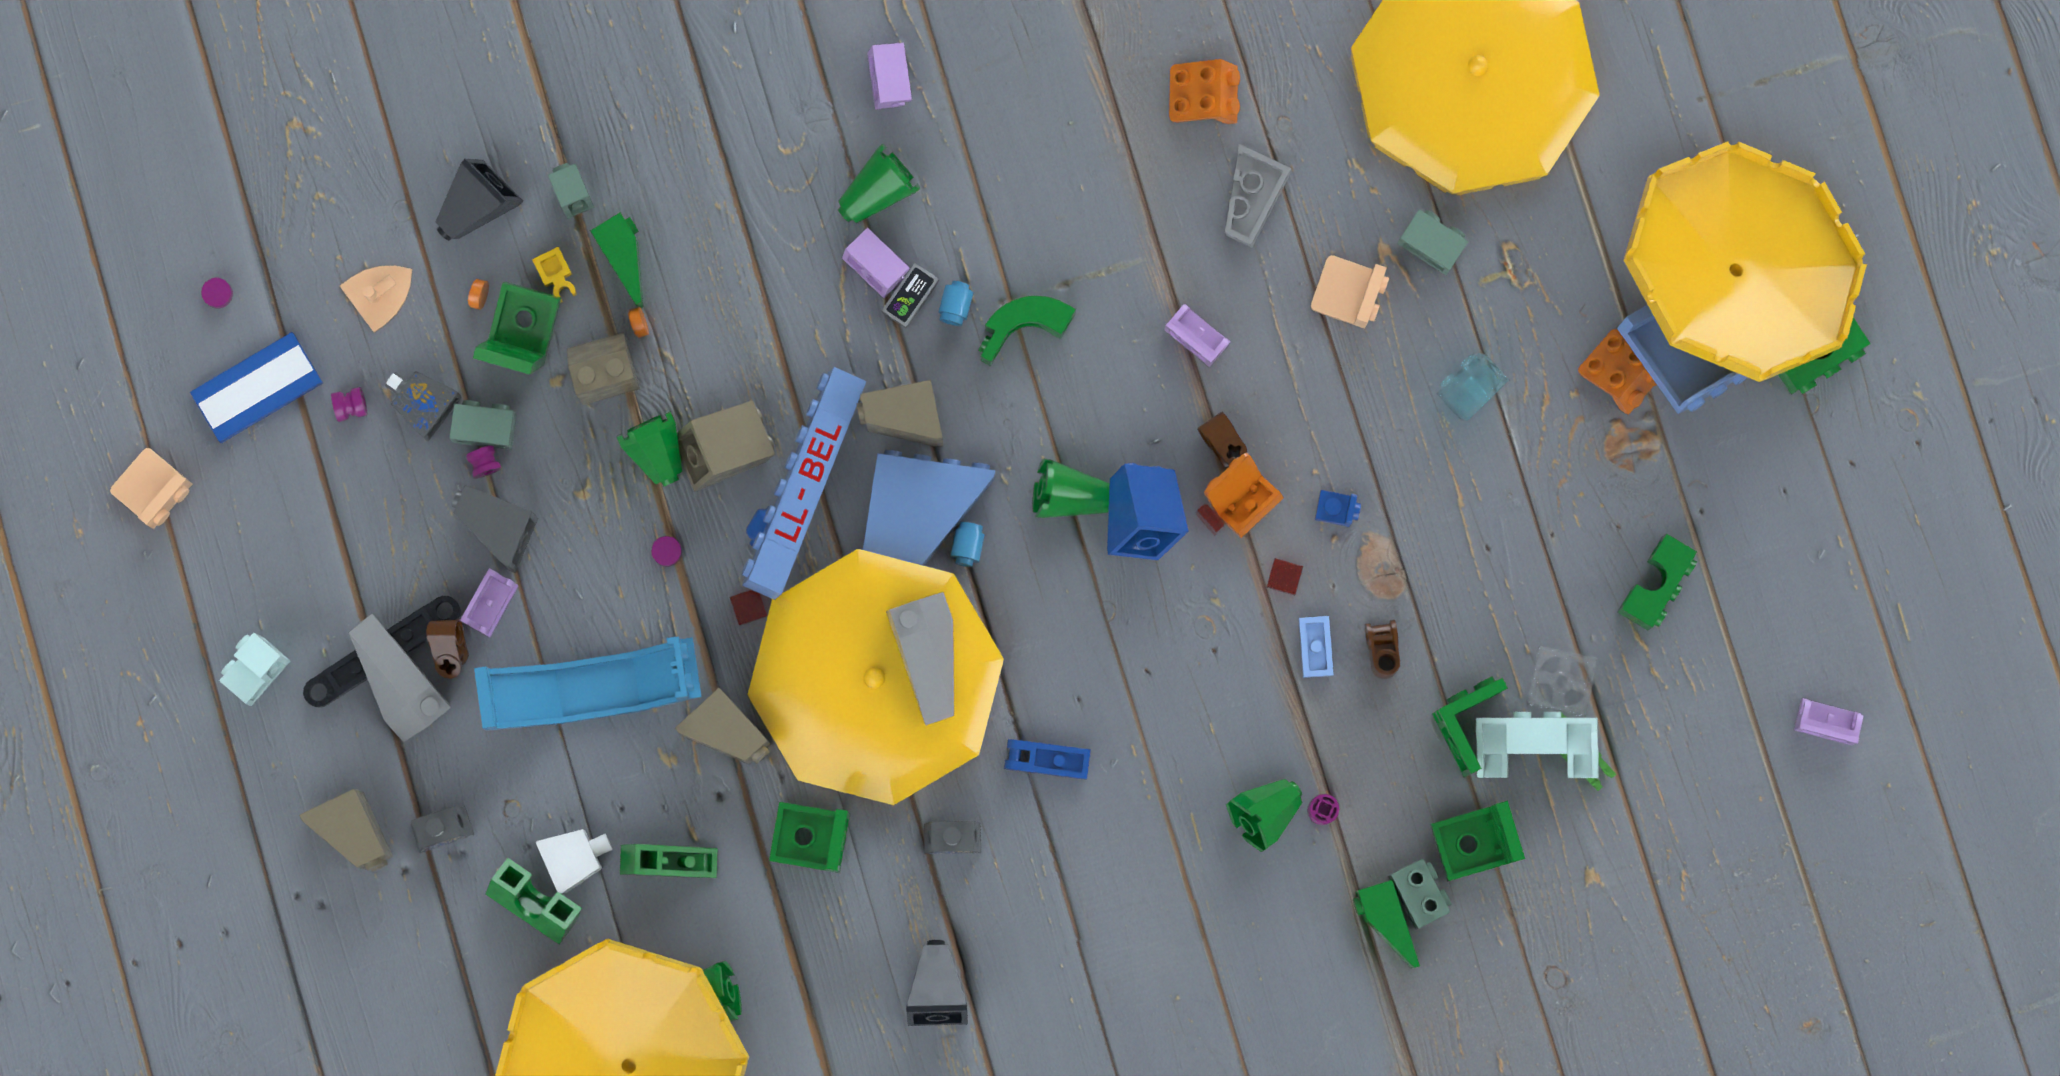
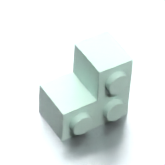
[219,632,291,706]

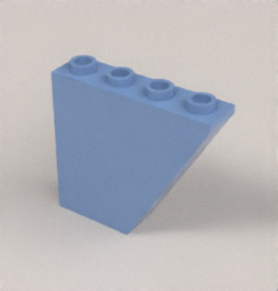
[863,450,995,566]

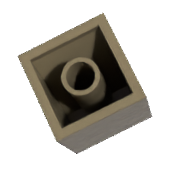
[567,332,640,405]
[856,380,943,447]
[677,400,775,492]
[675,688,771,764]
[299,789,393,872]

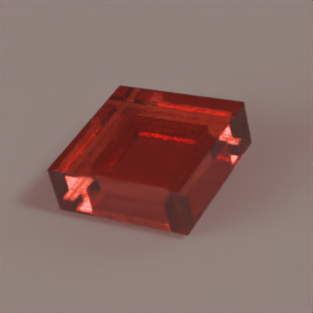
[1196,504,1224,536]
[1266,558,1303,596]
[730,590,768,626]

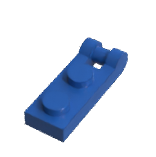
[1004,739,1091,780]

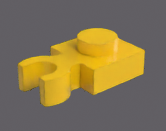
[532,247,577,303]

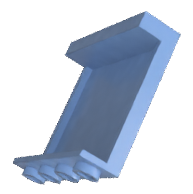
[1617,305,1748,414]

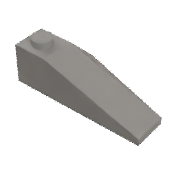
[886,592,954,725]
[349,613,451,742]

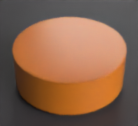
[468,279,489,310]
[628,307,649,338]

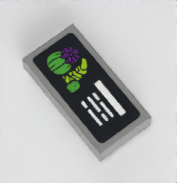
[882,263,939,328]

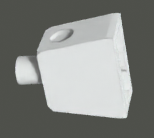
[536,829,613,895]

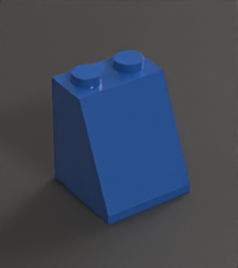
[1107,463,1189,560]

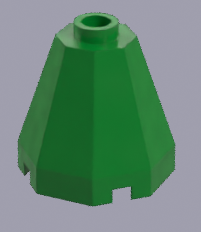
[616,411,682,487]
[1225,779,1302,852]

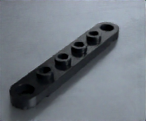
[303,596,461,708]

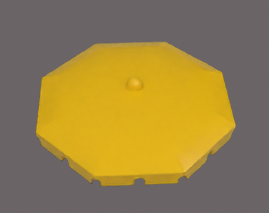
[1351,0,1600,196]
[1623,141,1867,382]
[747,549,1004,805]
[495,939,749,1076]

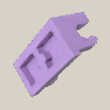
[867,43,912,110]
[842,228,910,298]
[1165,304,1230,367]
[460,568,519,637]
[1794,698,1863,745]

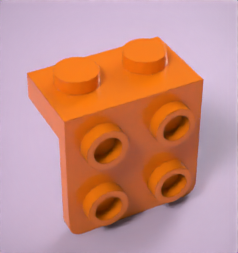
[1169,59,1240,124]
[1578,329,1657,415]
[1204,453,1284,538]

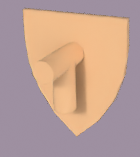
[340,266,412,333]

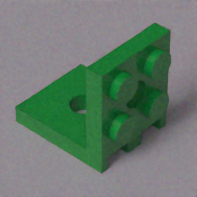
[473,282,561,375]
[1432,676,1508,777]
[1430,800,1525,882]
[769,802,850,873]

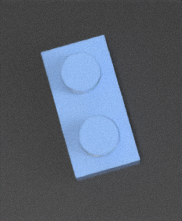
[1298,616,1334,678]

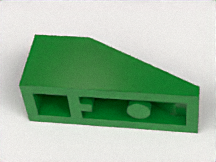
[590,212,644,308]
[620,844,718,878]
[1353,880,1420,968]

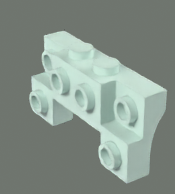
[1476,712,1599,778]

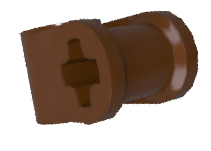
[1197,412,1247,468]
[426,619,469,679]
[1365,620,1400,679]

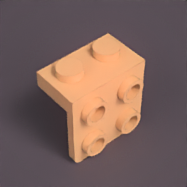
[1311,255,1389,329]
[110,448,193,529]

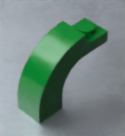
[978,296,1076,366]

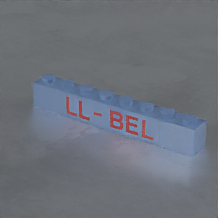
[741,367,866,600]

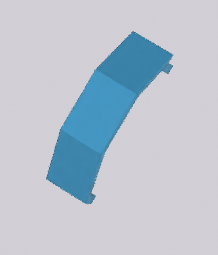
[474,636,702,730]

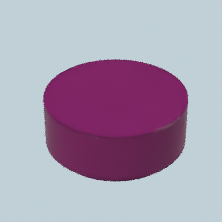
[201,278,233,308]
[651,536,682,567]

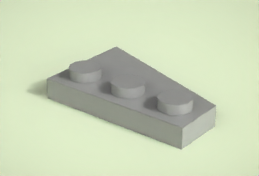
[1225,144,1292,248]

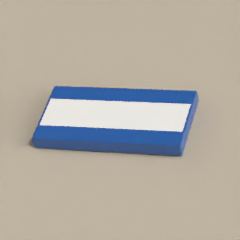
[190,332,323,443]

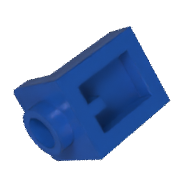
[1315,490,1361,527]

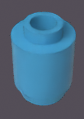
[938,281,974,326]
[950,522,985,567]

